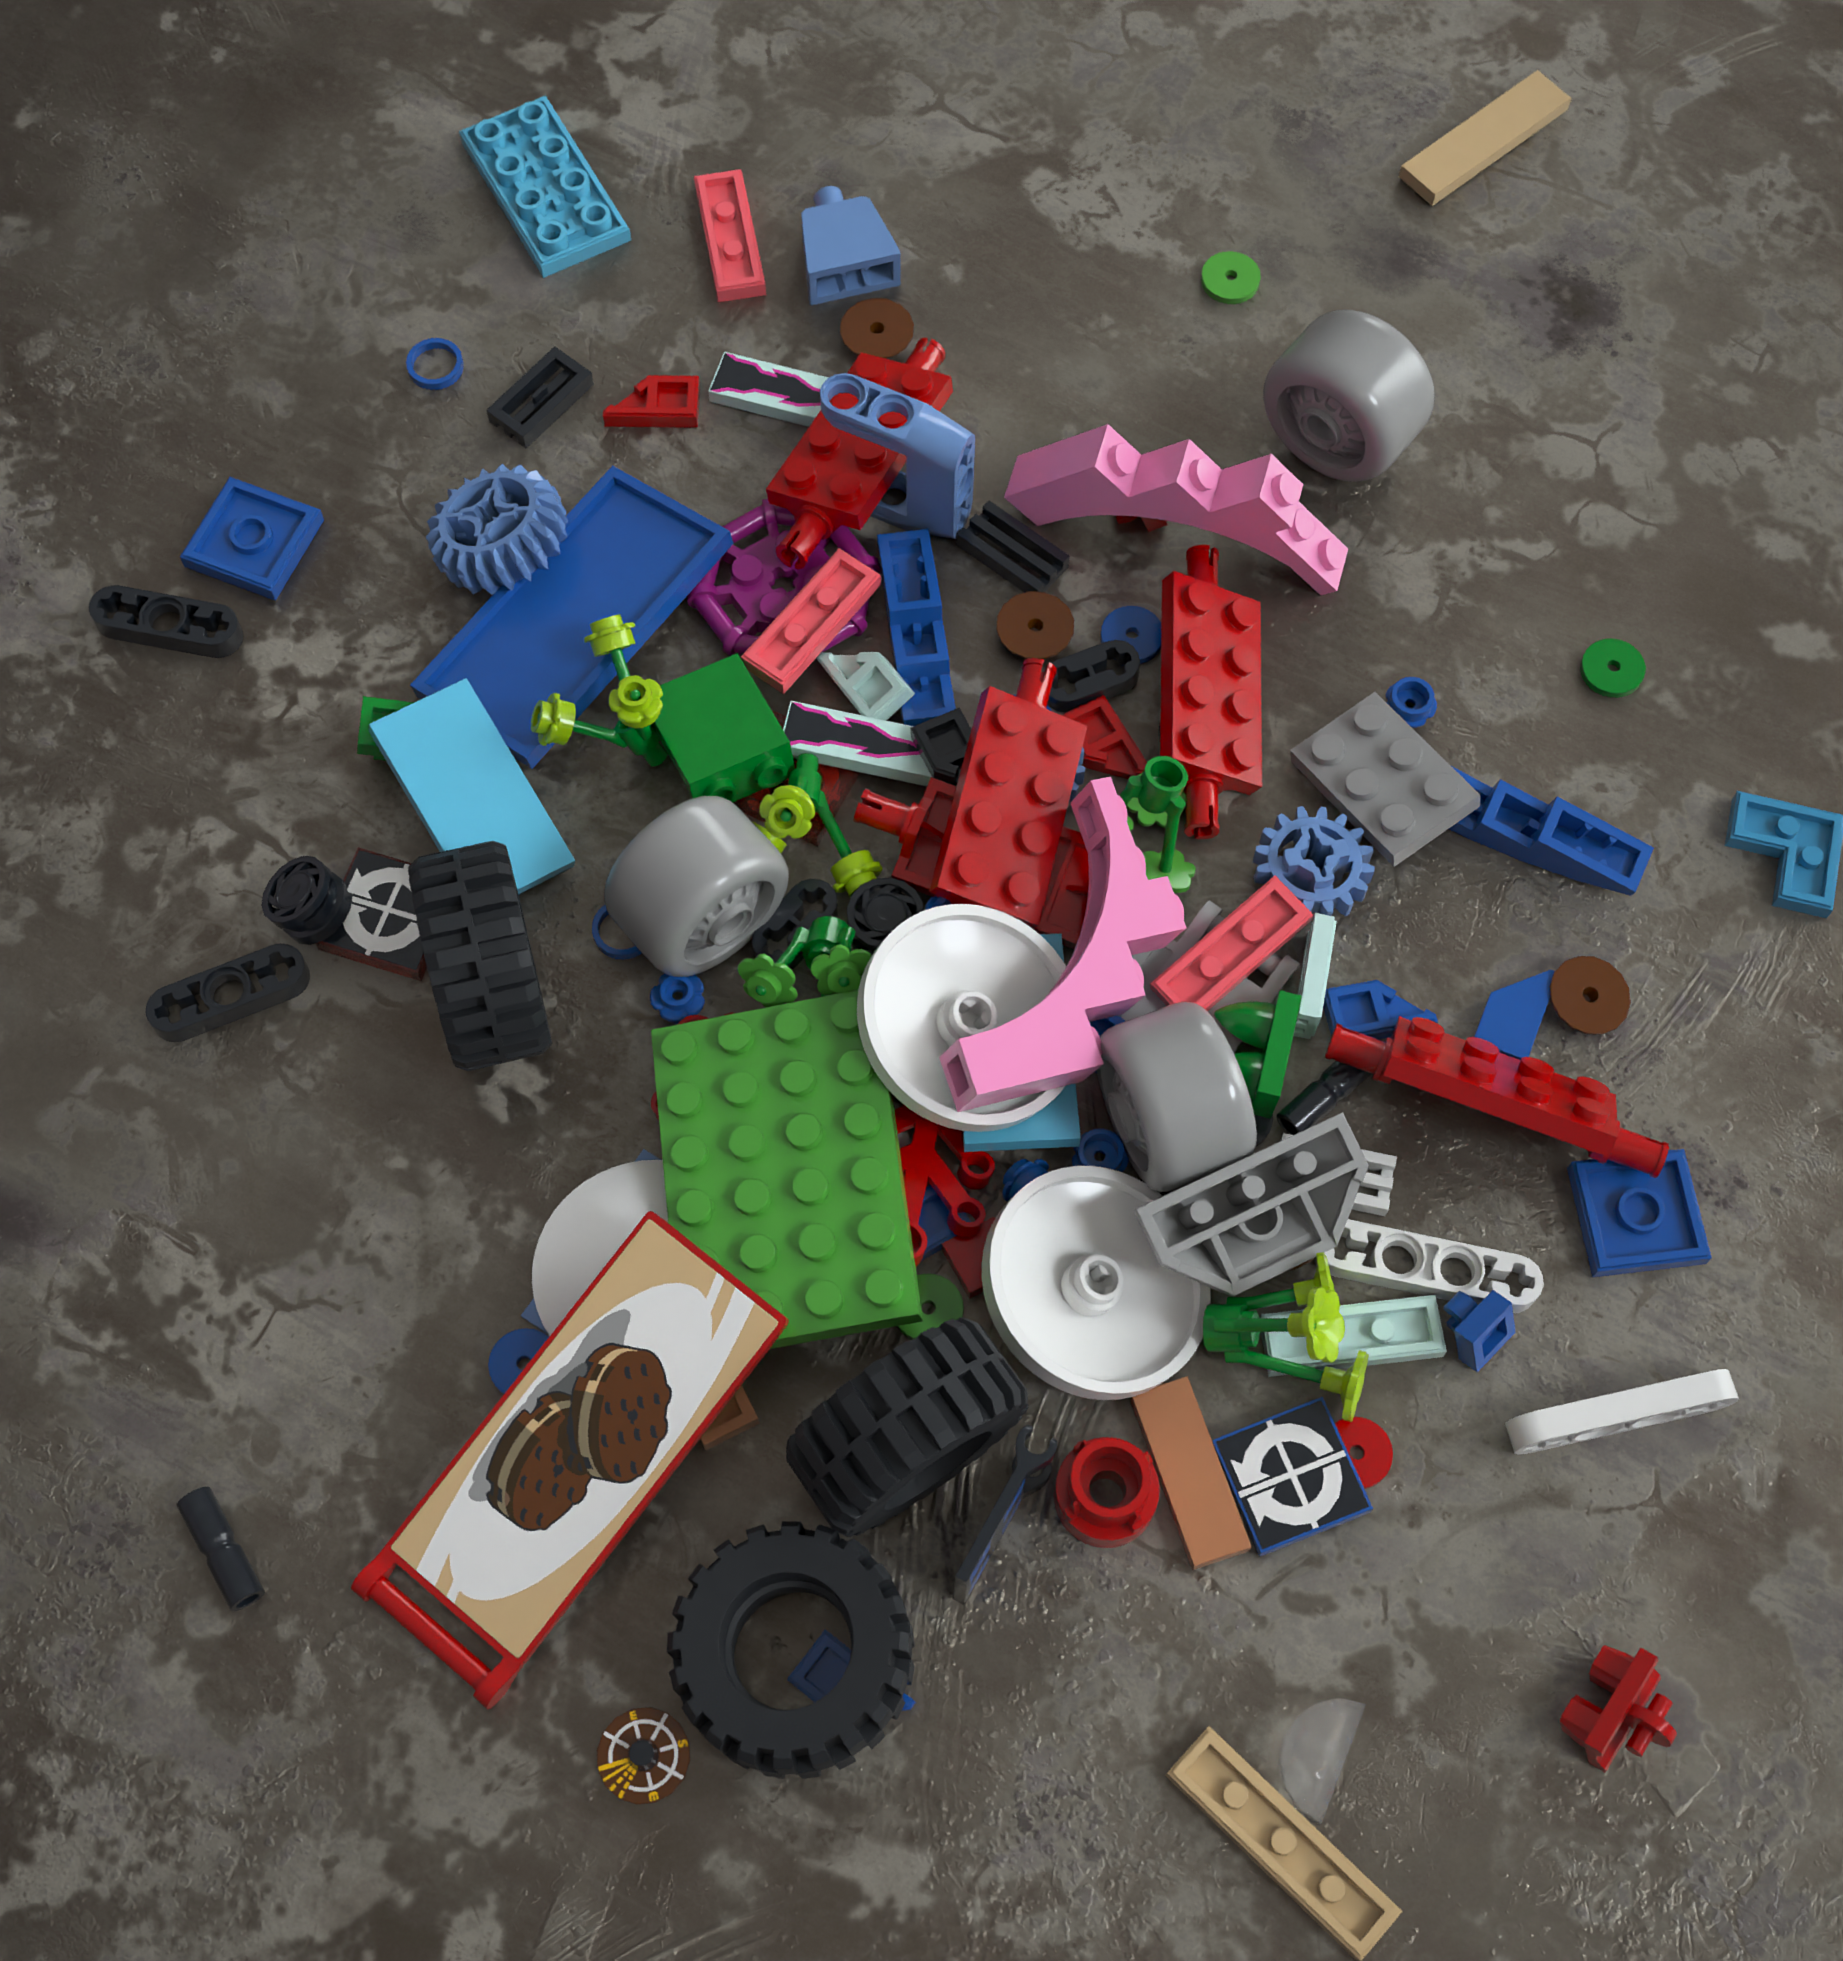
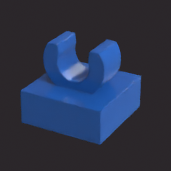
[1444,1290,1516,1372]

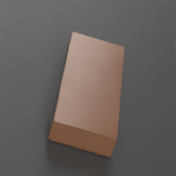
[1130,1376,1252,1570]

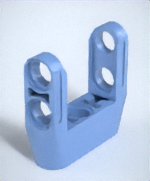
[820,373,975,539]

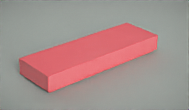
[694,169,766,303]
[741,548,881,694]
[1150,875,1313,1011]

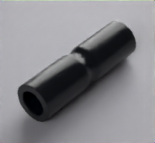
[1276,1061,1371,1135]
[176,1486,265,1612]

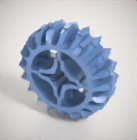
[426,464,568,595]

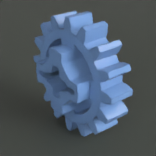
[1253,806,1375,916]

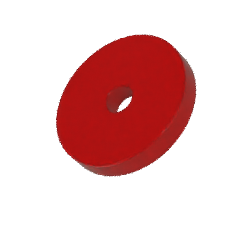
[1335,1417,1393,1489]

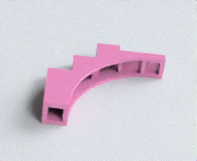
[1004,424,1348,595]
[939,777,1186,1112]

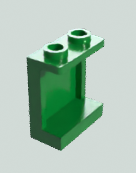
[652,653,795,803]

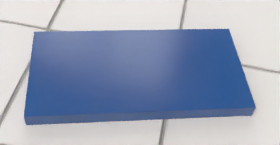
[410,466,734,769]

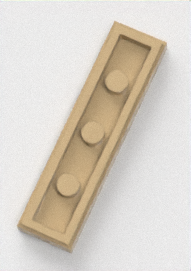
[1399,70,1571,206]
[1165,1726,1403,1961]

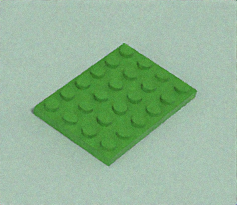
[651,990,923,1349]

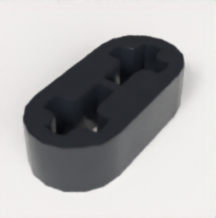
[1044,640,1140,713]
[752,879,838,970]

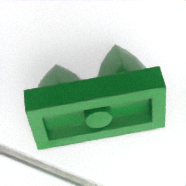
[1214,990,1302,1119]

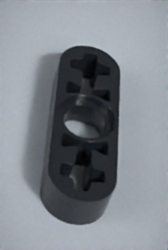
[89,585,244,658]
[145,943,310,1042]

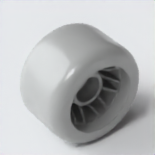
[1263,309,1435,482]
[604,796,789,977]
[1096,1002,1257,1192]

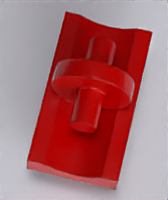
[1560,1645,1677,1773]

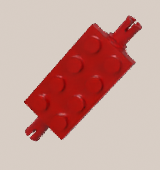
[766,337,953,570]
[1160,544,1262,839]
[929,658,1087,929]
[853,777,1089,949]
[1324,1016,1669,1178]

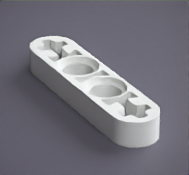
[1314,1219,1544,1313]
[1505,1369,1739,1455]

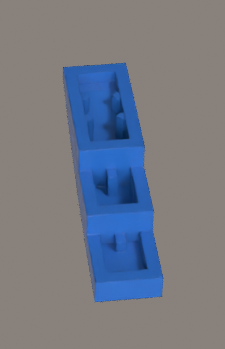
[877,529,956,726]
[1449,765,1654,896]

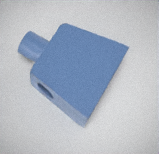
[801,186,901,305]

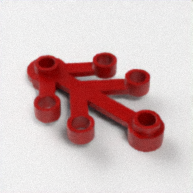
[894,1104,995,1267]

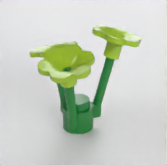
[1203,1252,1369,1422]

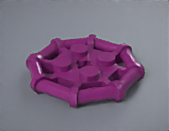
[686,499,881,656]

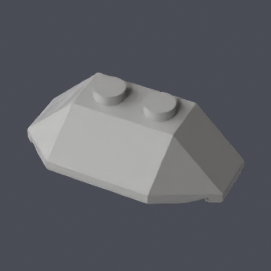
[1134,1112,1369,1297]

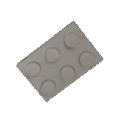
[1290,692,1480,867]

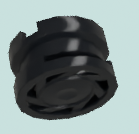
[261,856,353,945]
[847,877,924,955]

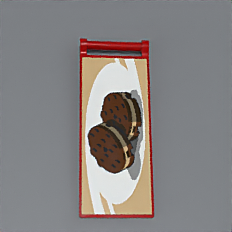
[351,1211,789,1709]

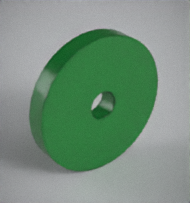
[1580,638,1646,698]

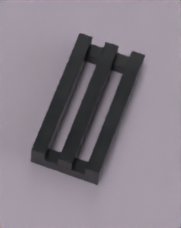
[486,346,594,449]
[956,500,1070,593]

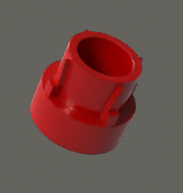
[1054,1437,1160,1548]

